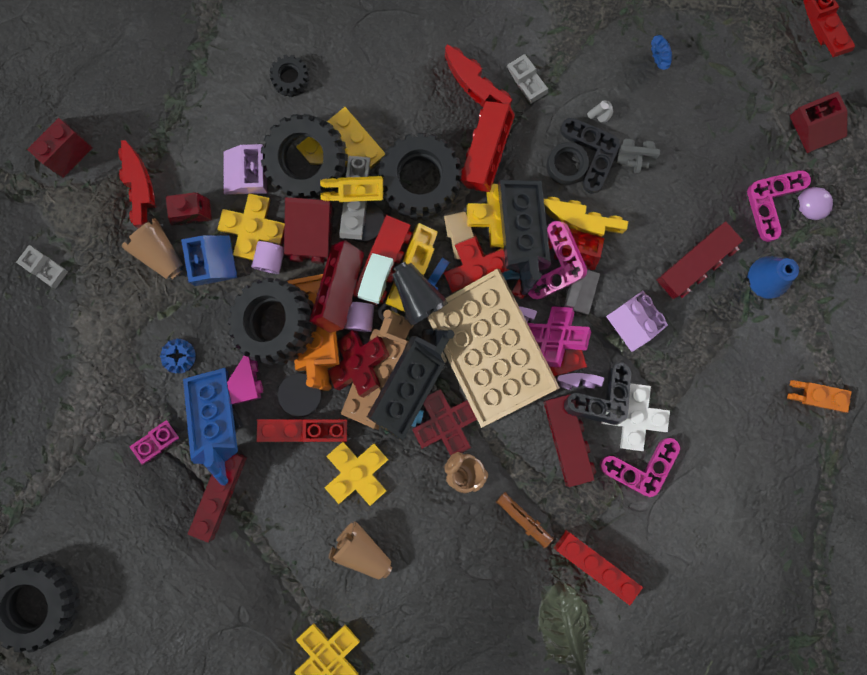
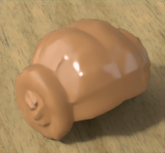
[444,452,488,493]

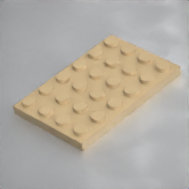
[427,269,560,428]

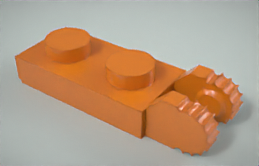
[787,380,852,413]

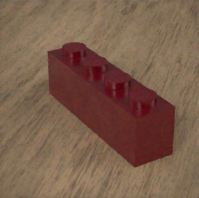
[656,221,743,299]
[309,240,364,333]
[543,394,596,487]
[188,453,247,542]

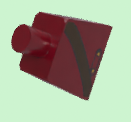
[166,192,212,226]

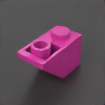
[227,356,263,404]

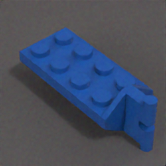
[183,368,238,485]

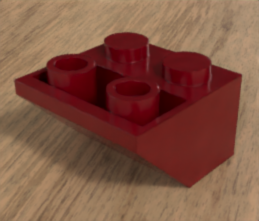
[789,91,847,153]

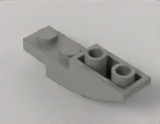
[339,156,370,240]

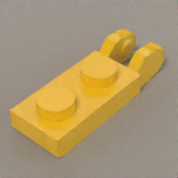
[320,176,383,202]

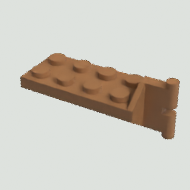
[341,310,414,430]

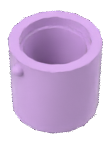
[252,241,284,274]
[344,302,374,332]

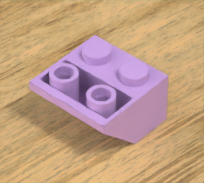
[224,144,267,194]
[606,290,668,352]

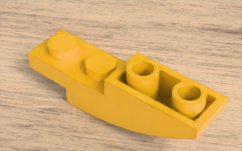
[544,197,628,237]
[386,223,438,312]

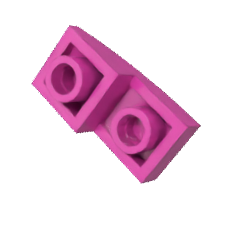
[129,420,179,465]

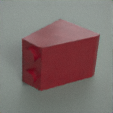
[27,118,93,178]
[284,197,334,264]

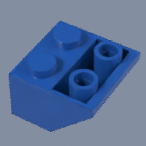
[181,235,237,286]

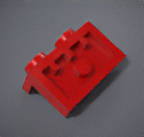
[554,228,604,270]

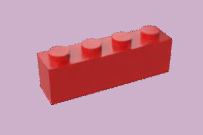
[460,101,515,192]
[353,215,413,307]
[553,530,643,605]

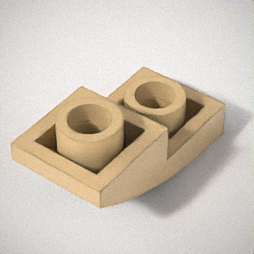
[444,212,473,259]

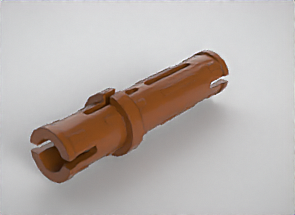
[496,492,554,548]

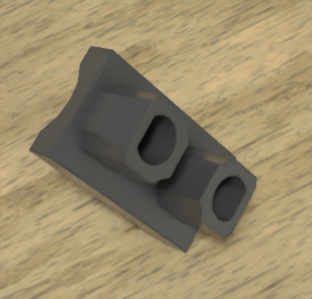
[617,139,660,174]

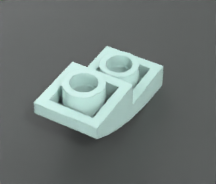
[358,253,393,304]

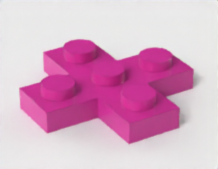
[527,307,591,367]

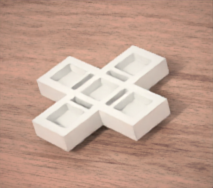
[601,383,670,451]

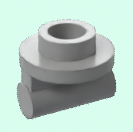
[587,101,613,123]

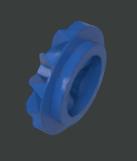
[651,35,672,70]
[160,339,196,373]

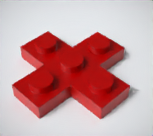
[444,236,509,292]

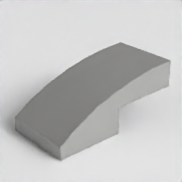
[507,54,548,104]
[16,245,68,289]

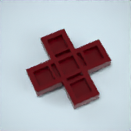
[328,330,390,398]
[412,389,477,456]

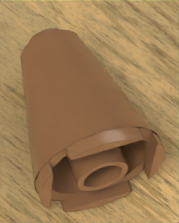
[122,218,183,279]
[329,521,392,580]

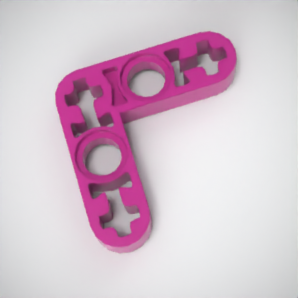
[747,170,811,242]
[528,221,587,299]
[599,438,680,497]

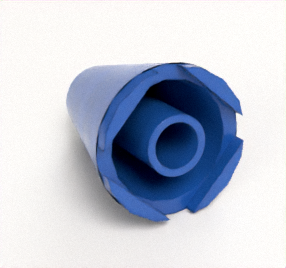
[748,256,799,299]

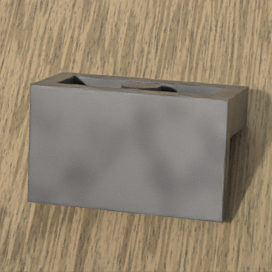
[564,266,600,315]

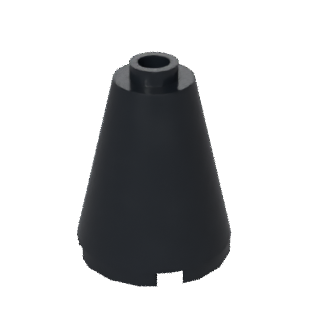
[392,262,448,325]

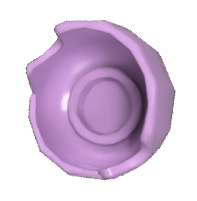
[798,187,833,220]

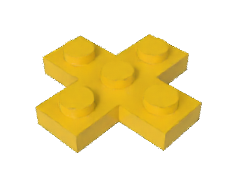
[467,184,504,248]
[217,193,285,261]
[325,442,389,506]
[294,623,360,675]

